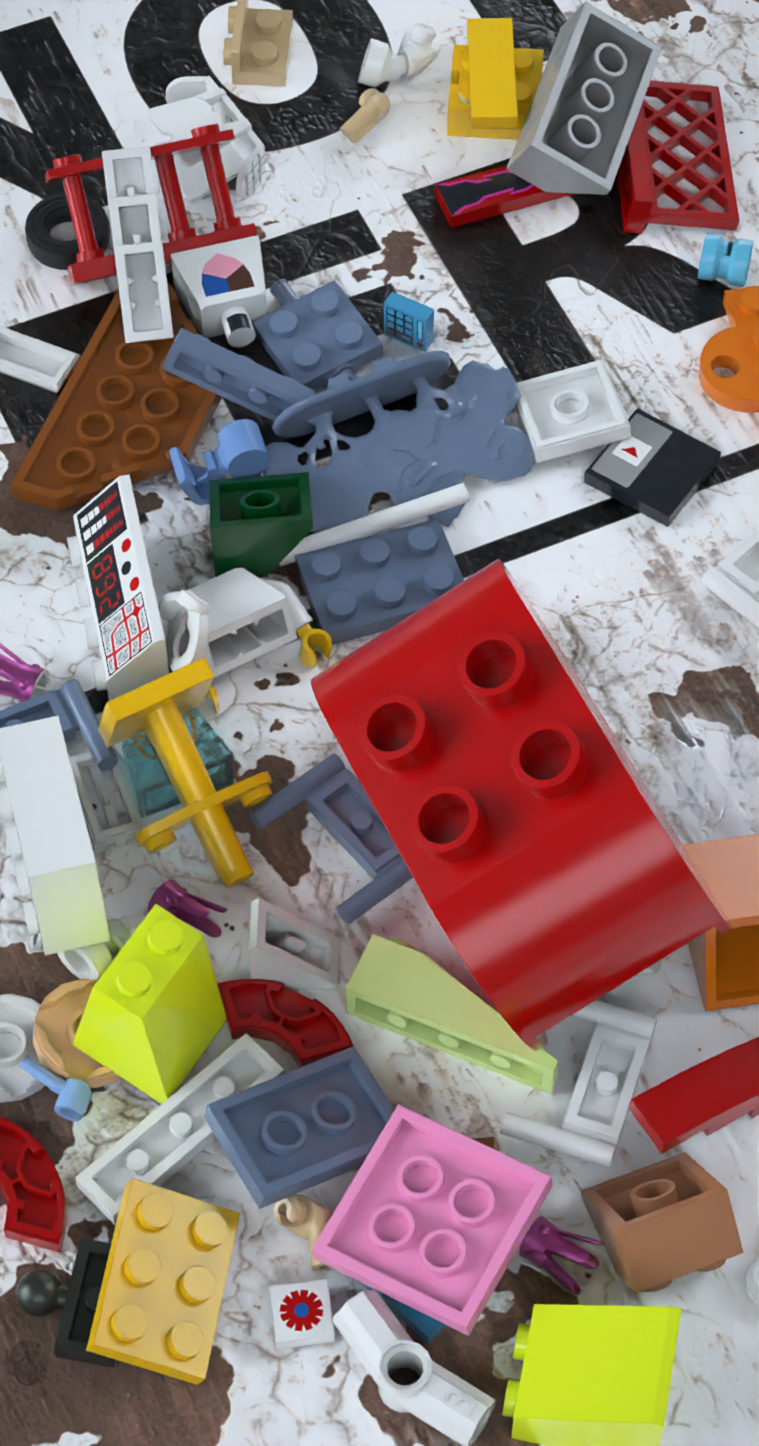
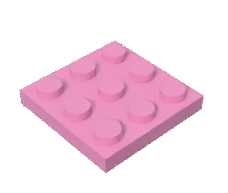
[311,1104,553,1336]

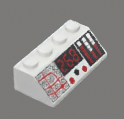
[67,474,169,701]

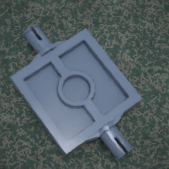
[252,279,384,391]

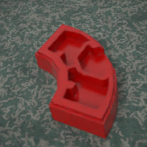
[217,979,354,1068]
[0,1116,67,1253]

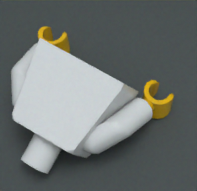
[179,568,332,720]

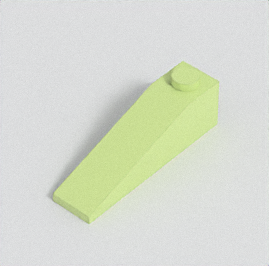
[345,934,558,1095]

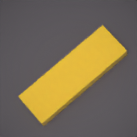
[467,18,518,129]

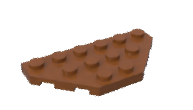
[10,284,222,511]

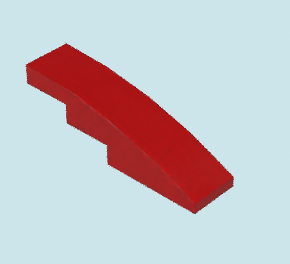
[629,1037,759,1154]

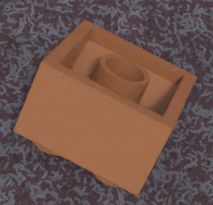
[580,1152,744,1293]

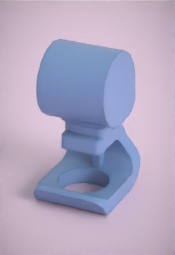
[169,419,270,505]

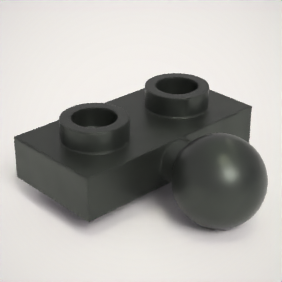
[16,1238,116,1367]

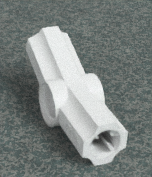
[333,1289,496,1446]

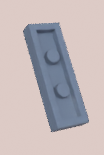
[162,328,315,421]

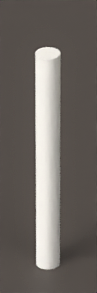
[279,482,470,567]

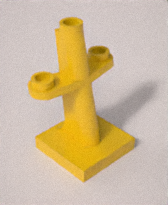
[98,657,273,888]

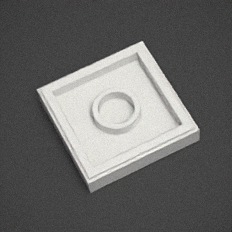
[515,359,631,463]

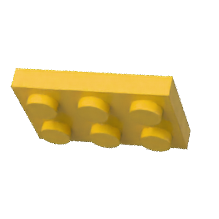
[86,1178,240,1385]

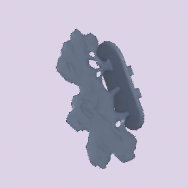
[263,351,534,533]

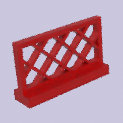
[617,80,740,234]

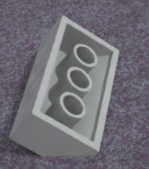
[506,1,663,195]

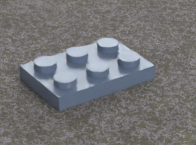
[295,518,464,645]
[204,1046,395,1209]

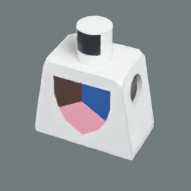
[171,235,267,347]

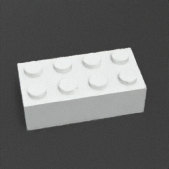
[0,716,111,956]

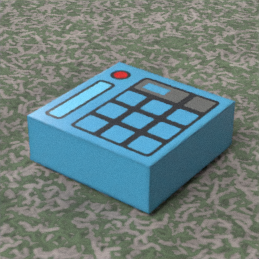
[384,292,434,352]

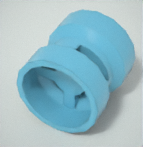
[698,232,754,287]

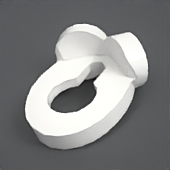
[159,589,211,671]

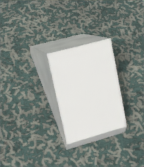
[249,898,339,990]

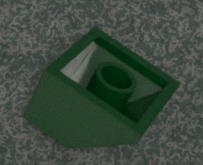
[209,472,313,578]

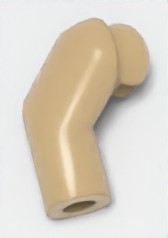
[340,88,391,144]
[274,1194,333,1271]

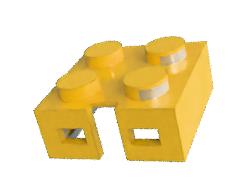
[447,45,544,140]

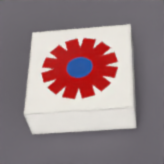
[269,1279,335,1350]

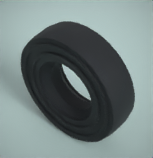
[25,193,110,270]

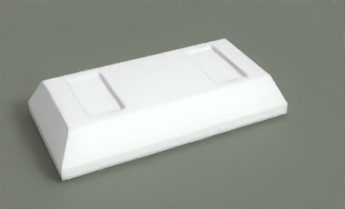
[0,326,81,393]

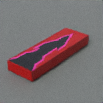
[435,165,577,228]

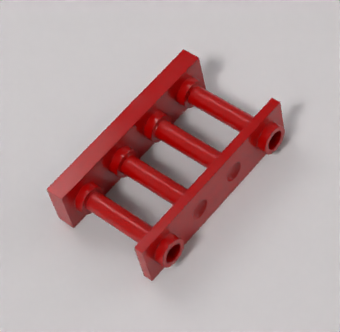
[44,124,257,286]

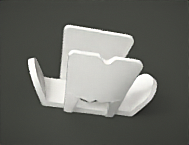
[148,76,266,203]

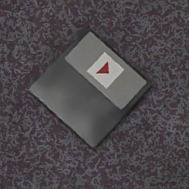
[584,408,721,527]

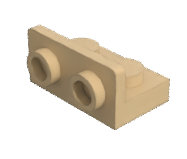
[223,0,293,87]

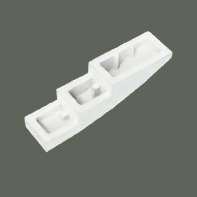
[102,146,174,343]

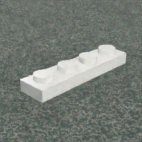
[75,1033,285,1225]

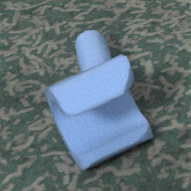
[19,1055,92,1122]

